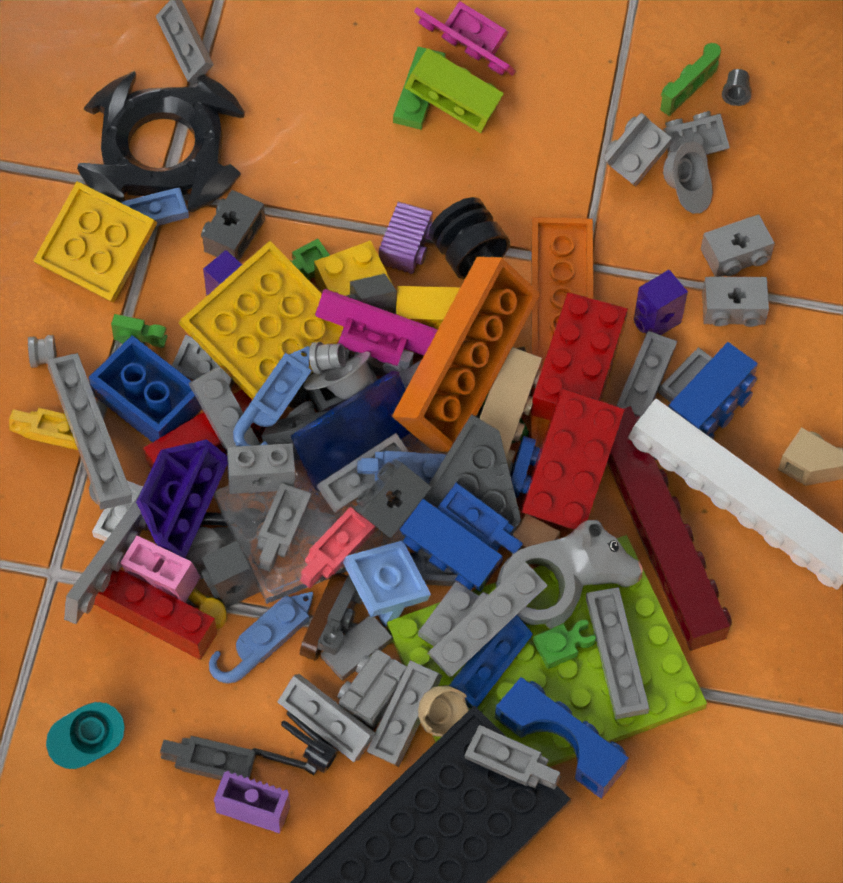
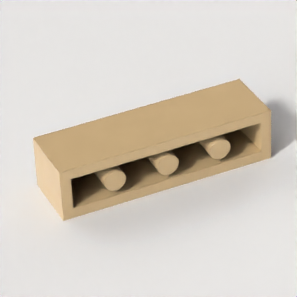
[480,347,542,468]

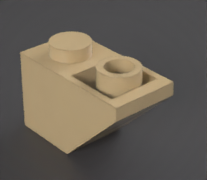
[778,427,843,486]

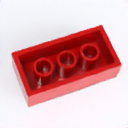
[531,292,628,420]
[520,388,625,530]

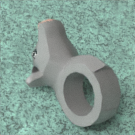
[496,520,643,629]

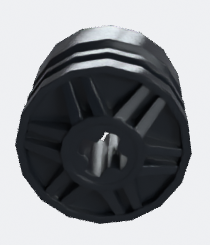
[429,197,510,279]

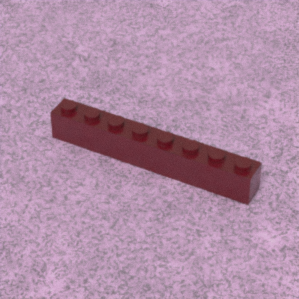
[607,406,732,651]

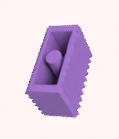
[379,201,433,274]
[214,770,290,833]

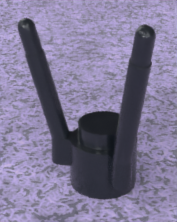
[252,711,338,776]

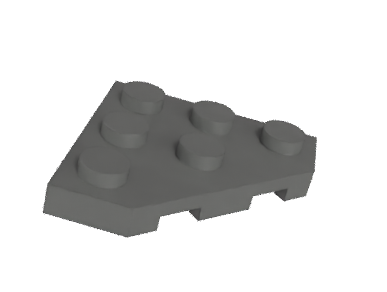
[423,413,521,548]

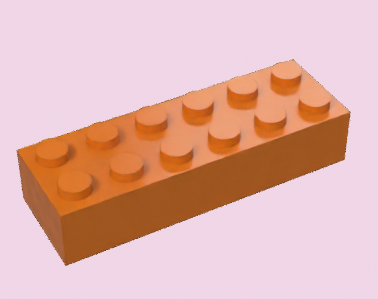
[392,257,540,452]

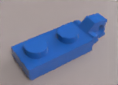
[437,482,523,554]

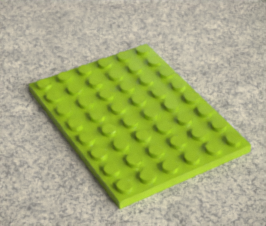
[386,535,707,767]

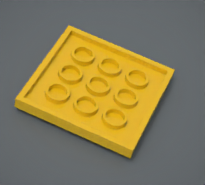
[178,241,344,400]

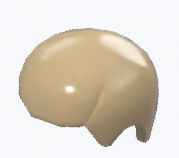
[418,685,469,737]

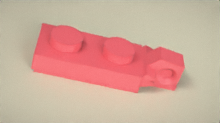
[300,507,376,588]

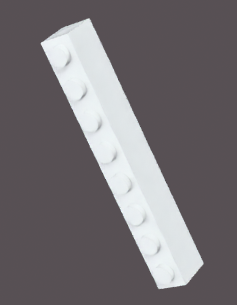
[628,399,843,590]

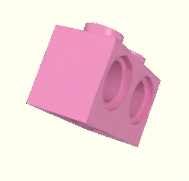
[120,536,201,602]

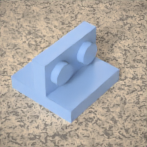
[343,540,431,627]

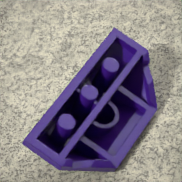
[136,439,227,558]

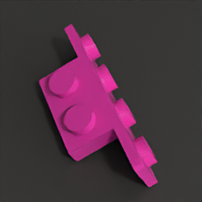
[414,1,516,76]
[315,289,438,366]

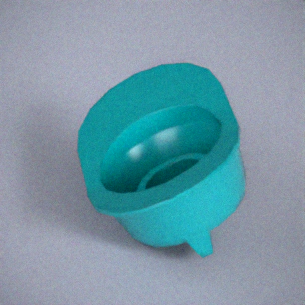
[46,702,125,769]

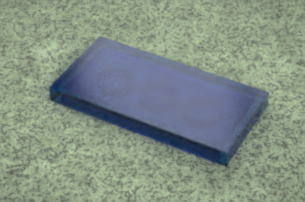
[290,370,411,492]

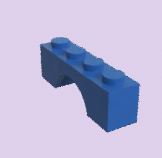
[495,677,629,799]

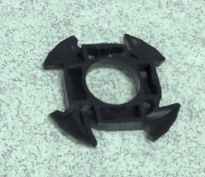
[77,71,245,212]

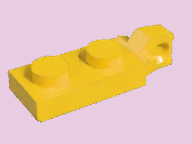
[9,408,78,450]

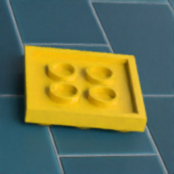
[33,181,157,303]

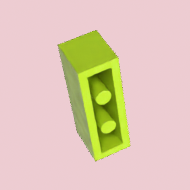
[404,48,504,133]

